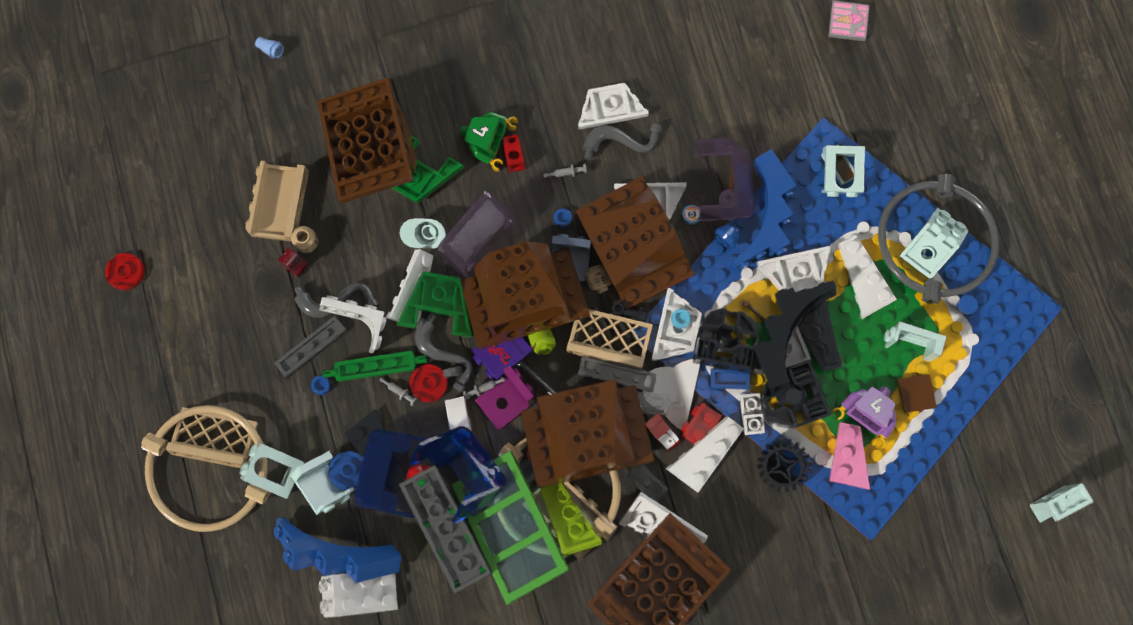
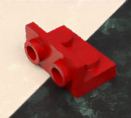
[681,402,722,445]

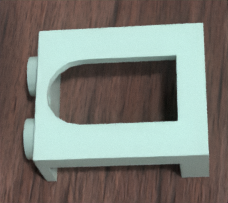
[822,146,865,197]
[884,322,946,362]
[239,442,304,499]
[1029,483,1093,522]

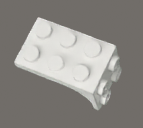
[319,295,386,353]
[319,573,398,617]

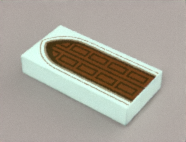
[821,145,854,186]

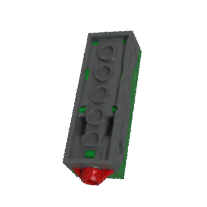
[399,464,492,593]

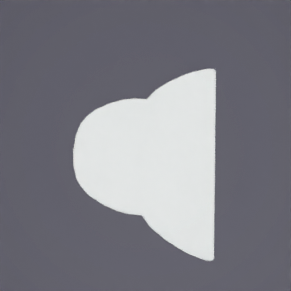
[643,359,700,430]

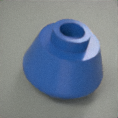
[715,224,740,249]

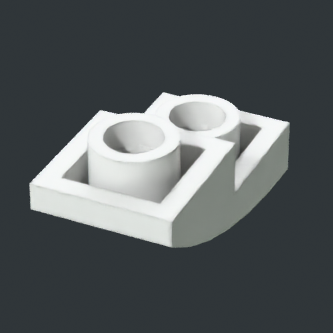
[739,392,765,435]
[445,396,472,442]

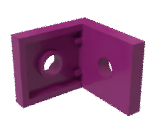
[475,366,536,431]

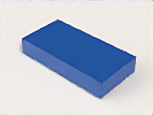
[710,369,750,390]

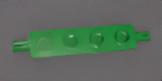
[322,351,427,382]

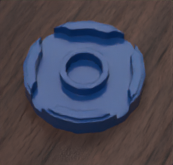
[329,451,368,491]

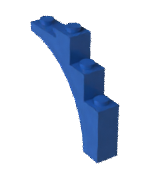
[731,149,797,270]
[274,517,402,583]

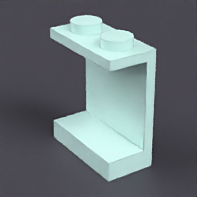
[291,451,355,515]

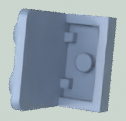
[552,234,591,282]

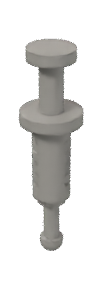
[544,164,587,178]
[380,377,418,407]
[463,377,506,400]

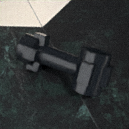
[611,302,648,322]

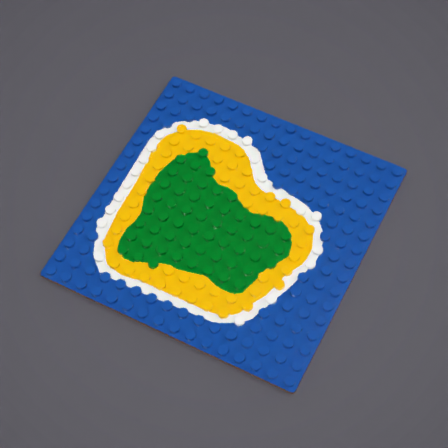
[631,118,1062,540]

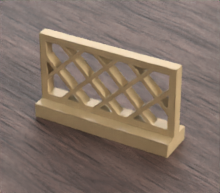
[566,309,653,370]
[166,407,258,468]

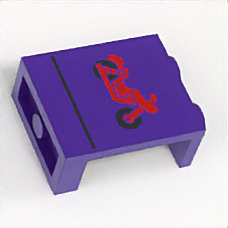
[472,337,533,381]

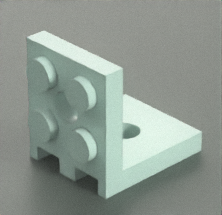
[900,208,969,279]

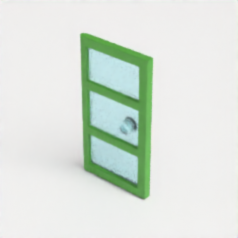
[452,451,570,605]

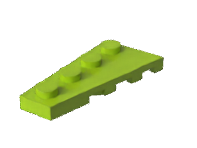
[539,483,602,557]

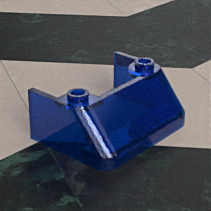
[410,426,507,523]
[354,429,432,519]

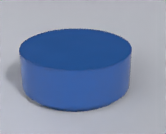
[554,208,572,228]
[957,295,978,316]
[311,375,331,395]

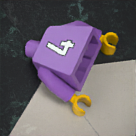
[832,386,896,449]

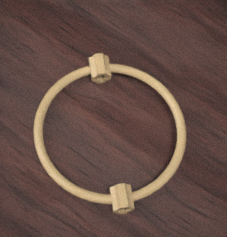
[141,405,271,532]
[494,438,621,555]

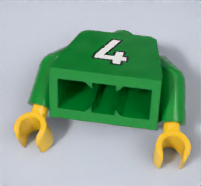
[460,112,518,172]

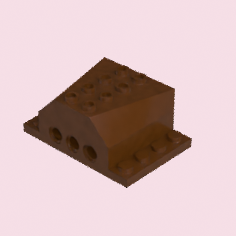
[317,77,417,204]
[576,176,695,309]
[461,241,590,350]
[521,379,654,489]
[586,513,731,625]

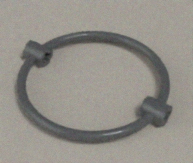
[878,174,1000,304]

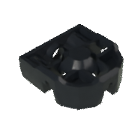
[693,308,757,374]
[760,359,832,429]

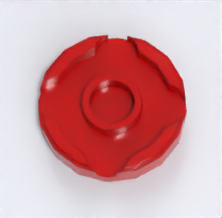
[105,253,145,291]
[409,364,449,403]

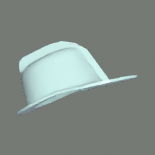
[400,218,446,249]

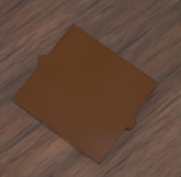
[897,374,937,413]

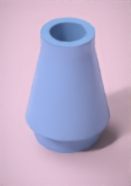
[255,37,284,59]

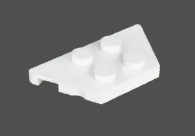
[578,83,649,129]
[614,182,686,221]
[757,246,830,293]
[652,288,702,361]

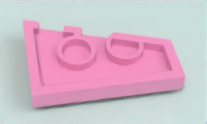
[829,422,870,490]

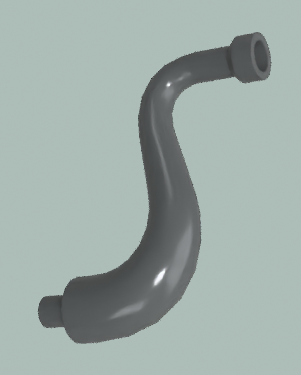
[583,124,662,160]
[294,282,380,318]
[415,312,473,393]

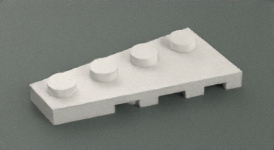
[838,235,897,319]
[386,250,433,328]
[666,416,744,492]
[619,492,708,544]

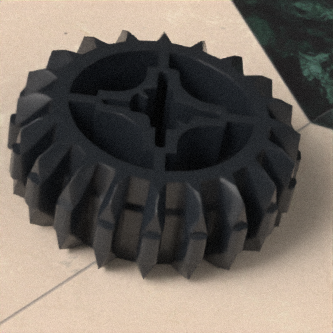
[757,438,812,492]

